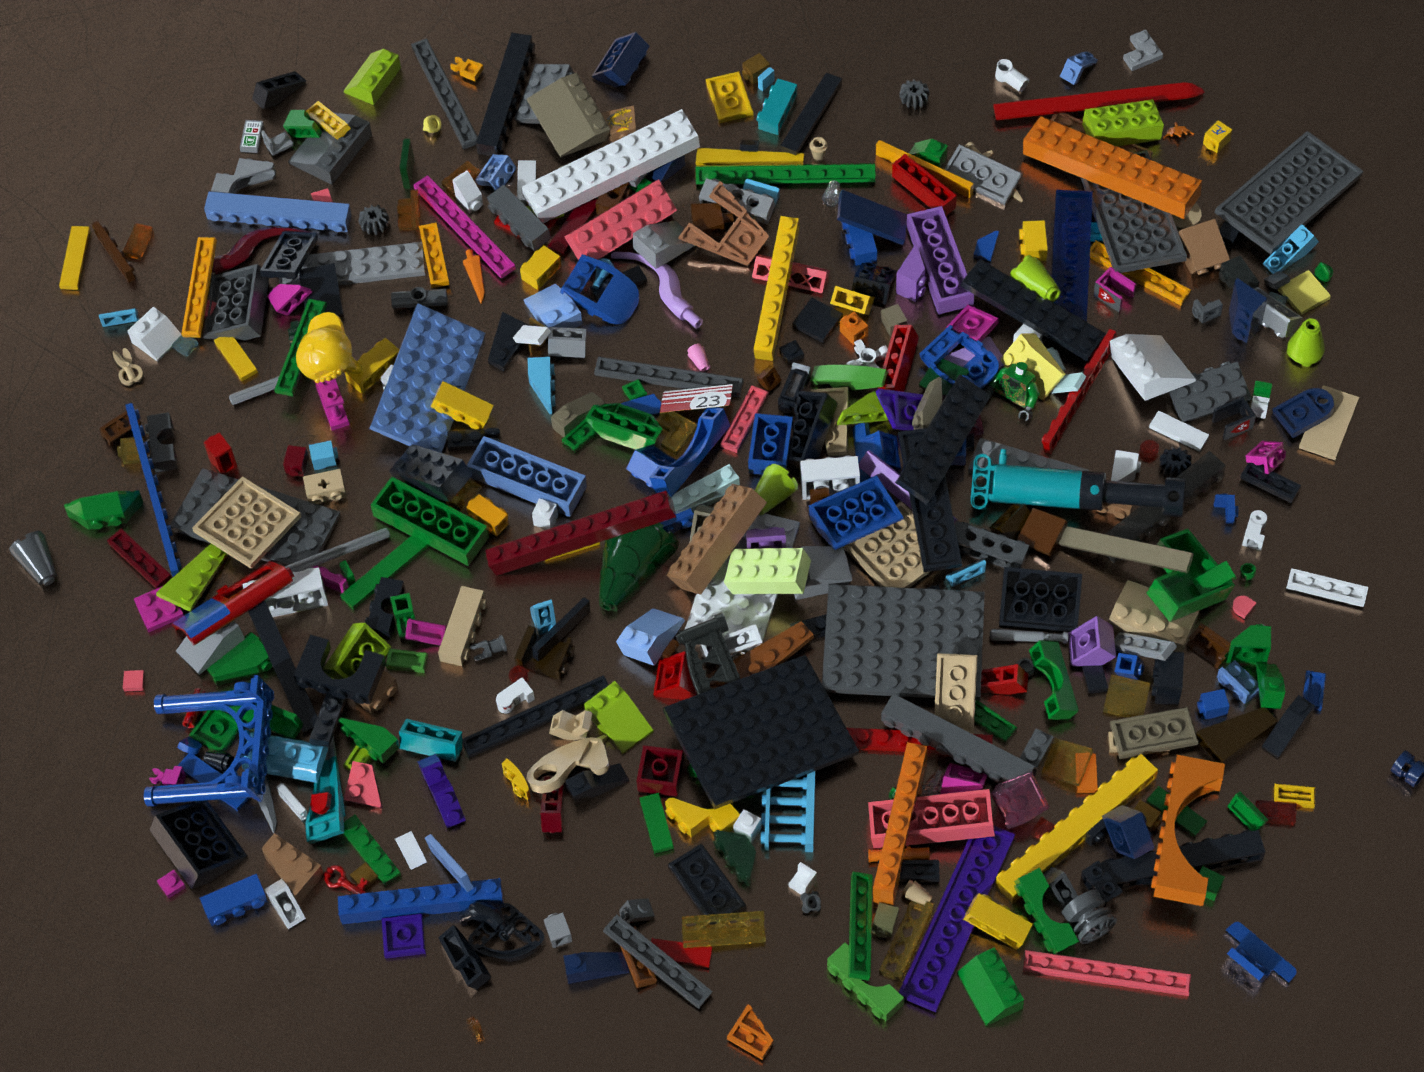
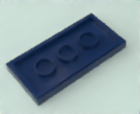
[837,190,907,245]

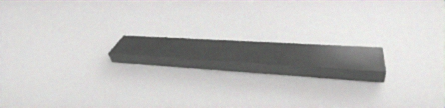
[411,38,478,150]
[594,357,744,397]

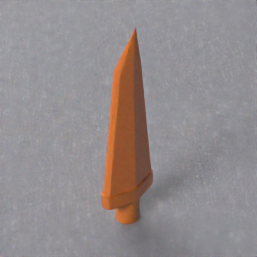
[463,249,485,304]

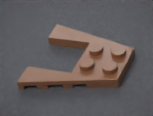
[678,181,769,266]

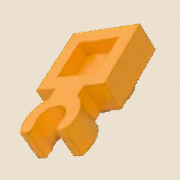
[450,57,484,81]

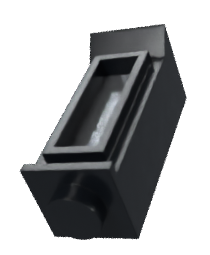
[778,362,811,414]

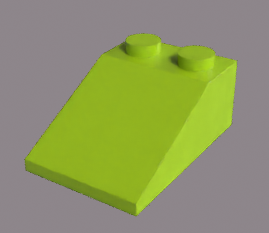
[584,681,654,755]

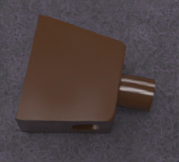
[691,203,734,238]

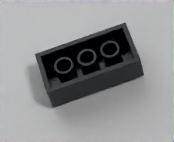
[389,444,473,502]

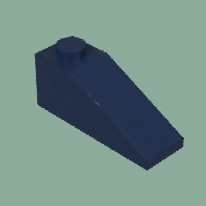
[563,952,629,984]

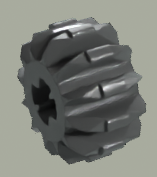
[899,79,930,109]
[358,204,389,235]

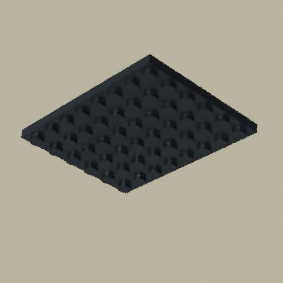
[663,655,859,809]

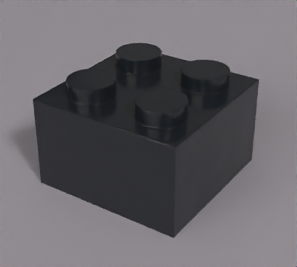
[1151,652,1184,706]

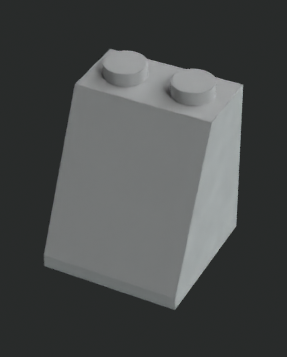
[794,546,852,599]

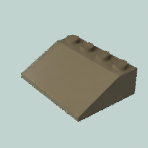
[527,72,611,157]

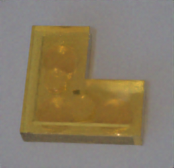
[657,412,697,455]

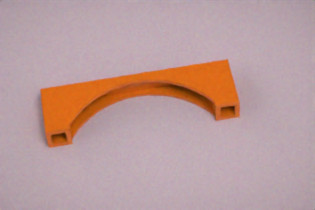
[873,742,927,908]
[1151,755,1225,906]

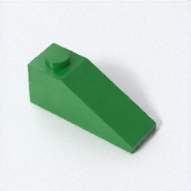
[212,639,272,686]
[1256,663,1285,709]

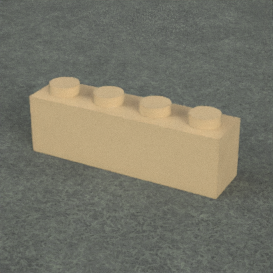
[438,586,487,666]

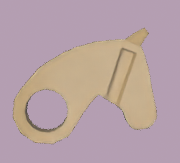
[526,735,609,793]

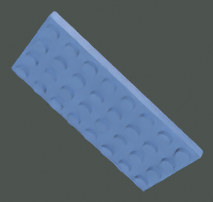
[369,304,485,453]

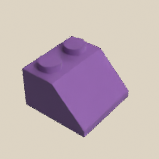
[896,246,926,302]
[746,527,786,549]
[1068,616,1116,666]

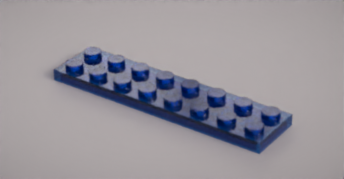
[1052,190,1093,322]

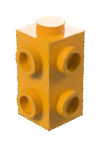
[466,494,509,537]

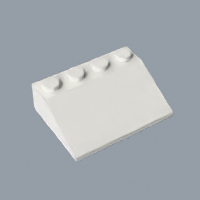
[1110,334,1196,401]

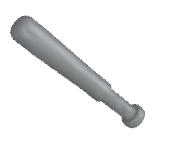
[990,629,1068,644]

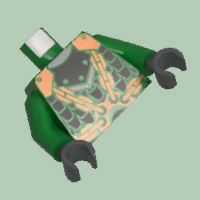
[982,362,1040,421]

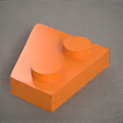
[727,1004,774,1060]

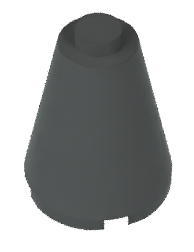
[9,531,57,586]

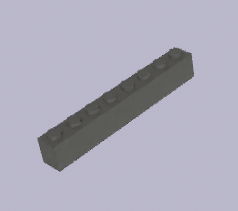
[881,694,1035,793]

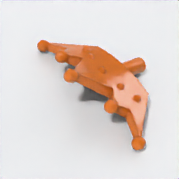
[1162,122,1194,139]

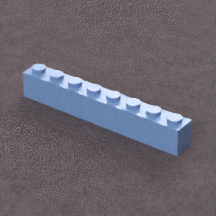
[204,192,352,232]

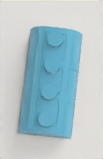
[242,732,328,783]

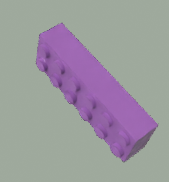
[906,206,974,314]

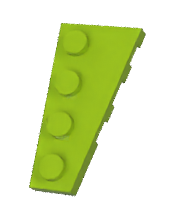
[156,544,228,612]

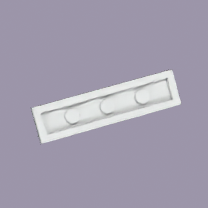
[1286,568,1368,607]

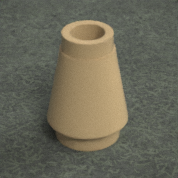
[810,137,827,162]
[901,880,933,906]

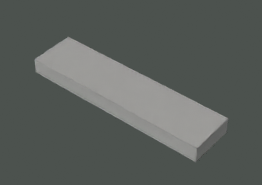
[1114,632,1177,661]

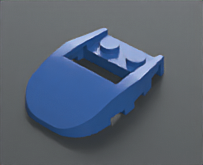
[560,254,639,324]
[919,325,999,389]

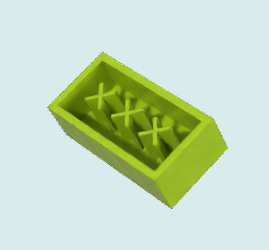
[1082,99,1164,146]

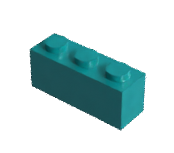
[756,79,798,135]
[399,719,463,762]

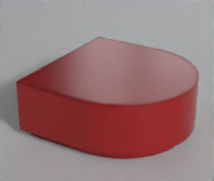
[310,792,332,815]

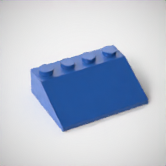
[809,475,904,550]

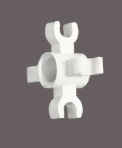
[846,339,888,368]

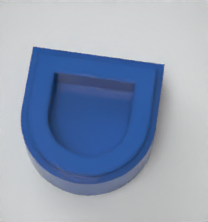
[177,737,202,755]

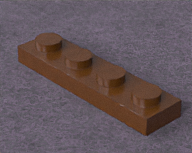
[92,220,135,283]

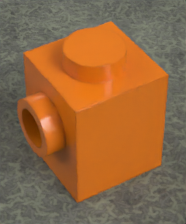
[840,312,868,345]

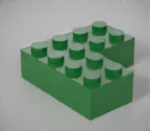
[1146,528,1235,622]

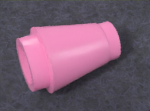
[687,343,710,372]

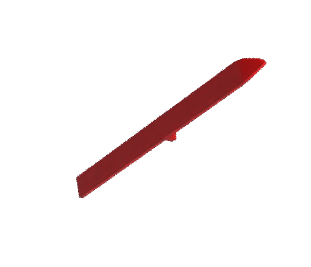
[993,82,1205,120]

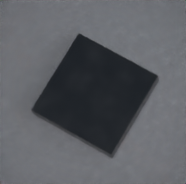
[792,298,843,343]

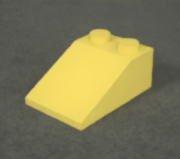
[1000,333,1065,400]

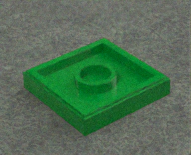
[189,710,239,752]

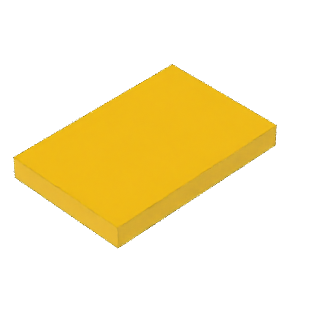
[705,71,753,124]

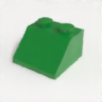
[1227,624,1271,665]

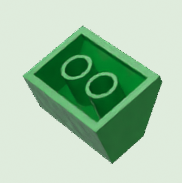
[957,947,1024,1026]

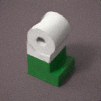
[1251,381,1272,419]

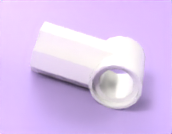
[995,59,1029,92]

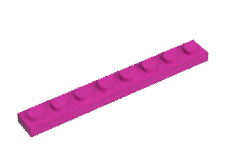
[413,175,516,279]

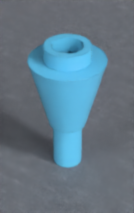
[592,258,614,289]

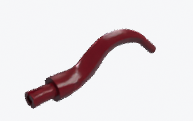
[212,226,313,275]

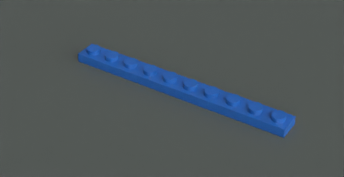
[125,403,182,577]

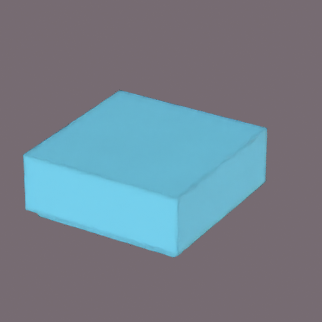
[758,67,775,91]

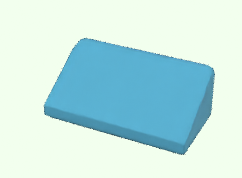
[740,179,780,205]
[99,308,139,327]
[946,560,986,587]

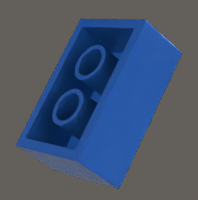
[748,413,793,475]

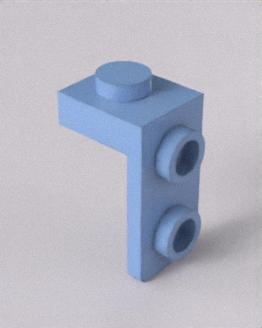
[1060,51,1098,85]

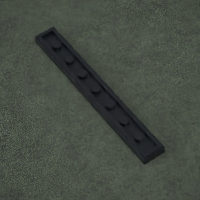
[248,600,318,733]
[462,675,609,758]

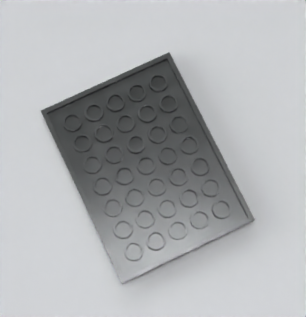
[822,584,985,701]

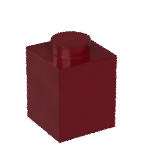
[283,445,309,476]

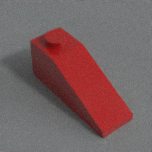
[981,664,1028,695]

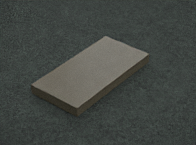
[1110,707,1198,759]

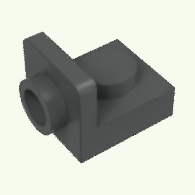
[1192,299,1223,323]

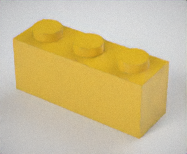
[345,337,400,394]
[430,381,494,429]
[963,893,1032,950]

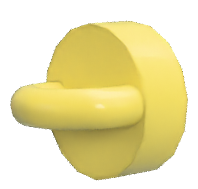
[423,115,441,133]

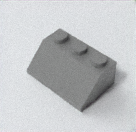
[1253,287,1303,338]

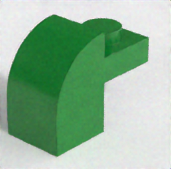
[390,593,416,639]

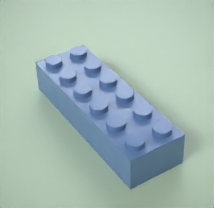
[467,436,587,517]

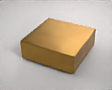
[350,862,379,889]

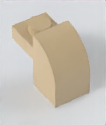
[549,710,592,741]

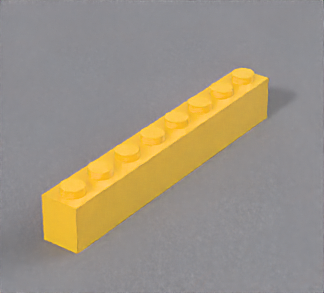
[754,216,800,361]

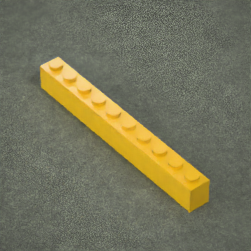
[995,754,1158,904]

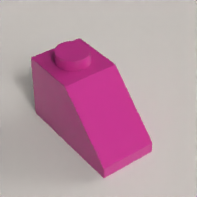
[267,284,312,316]

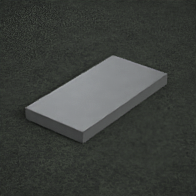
[944,144,1023,205]

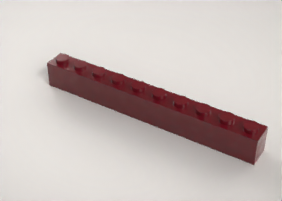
[486,491,676,576]

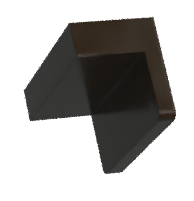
[989,504,1031,541]

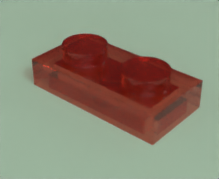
[1255,800,1297,825]

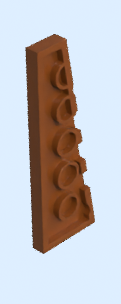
[706,621,814,689]

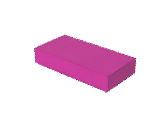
[405,619,446,645]

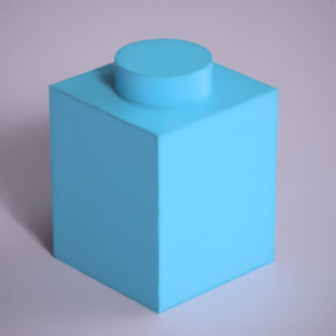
[309,441,339,470]

